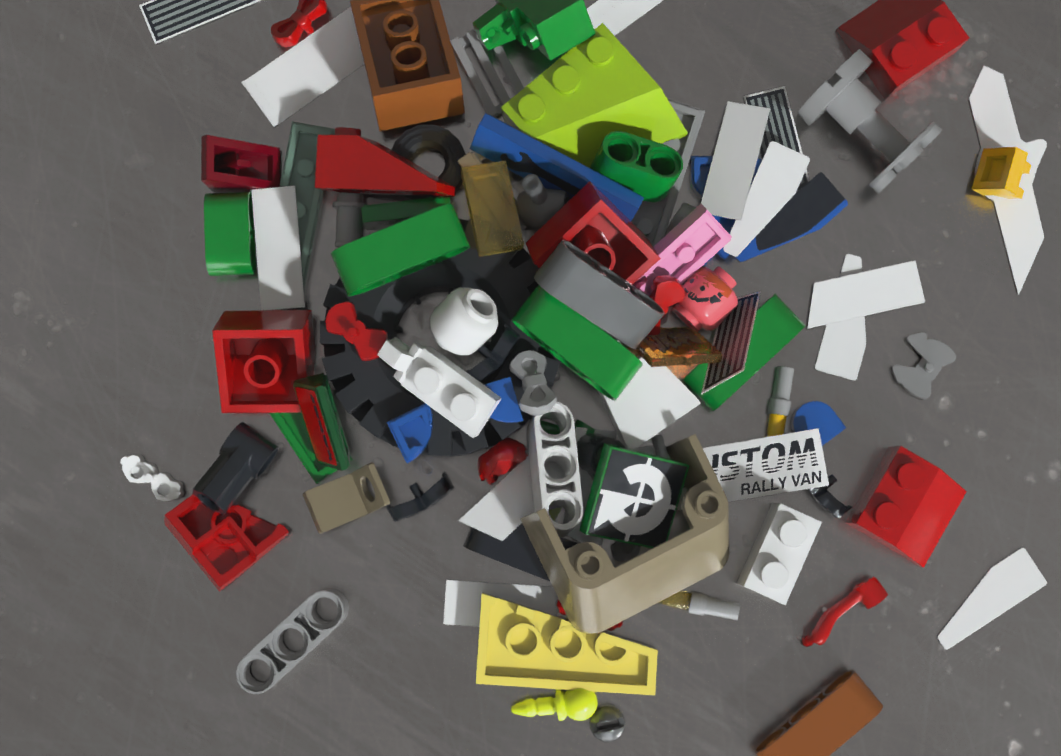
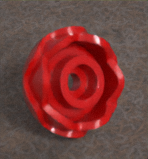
[477,437,528,485]

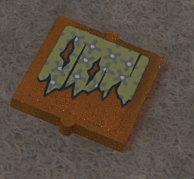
[635,327,722,367]

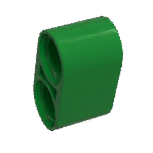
[590,131,683,203]
[204,191,256,276]

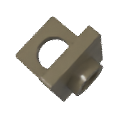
[303,462,390,534]

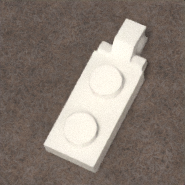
[377,337,501,438]

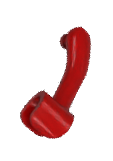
[802,577,888,647]

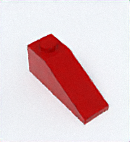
[315,127,455,196]

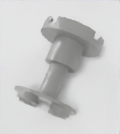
[797,49,943,194]

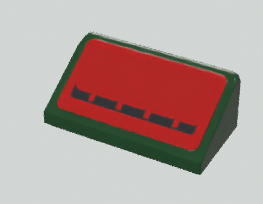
[293,372,350,471]

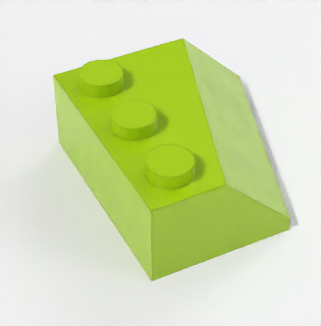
[501,23,688,168]

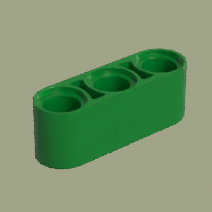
[331,204,470,296]
[511,284,643,401]
[682,293,806,412]

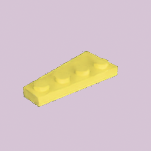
[476,592,658,695]

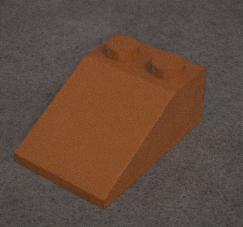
[350,0,465,131]

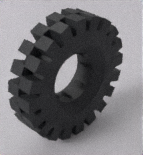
[319,215,560,457]

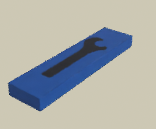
[469,113,644,221]

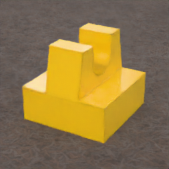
[972,147,1031,199]

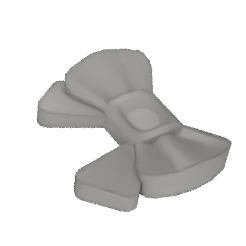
[892,332,956,400]

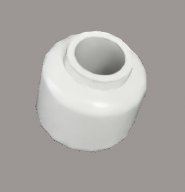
[430,287,498,355]

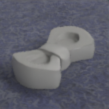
[509,350,557,416]

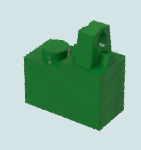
[473,0,596,61]

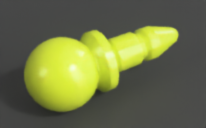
[511,688,598,721]

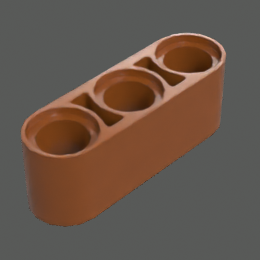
[754,669,883,756]

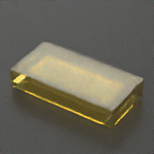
[461,161,524,257]

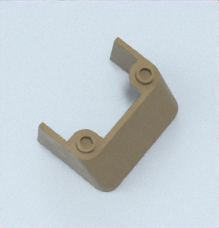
[520,434,730,634]

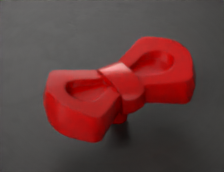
[271,0,327,47]
[647,275,685,337]
[326,301,388,361]

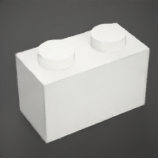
[737,503,822,605]

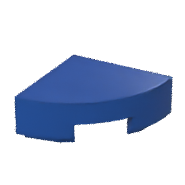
[484,377,523,423]
[387,403,433,464]

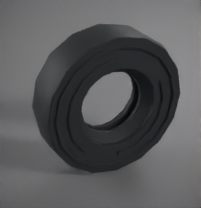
[392,124,466,200]

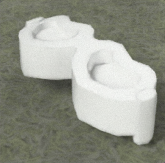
[120,454,185,502]

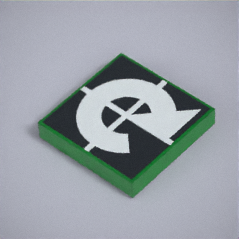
[579,443,689,548]

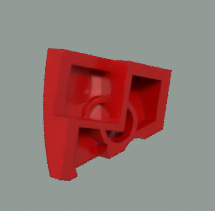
[164,494,289,592]

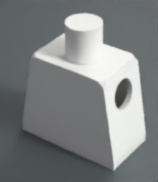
[598,340,701,450]

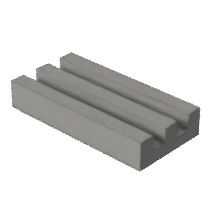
[450,29,524,118]

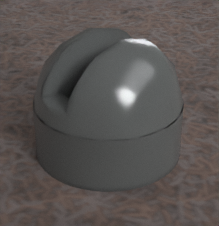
[589,704,625,742]

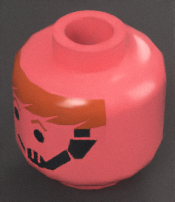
[672,266,738,332]

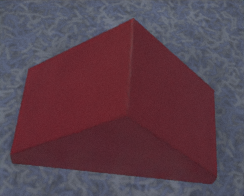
[201,135,280,193]

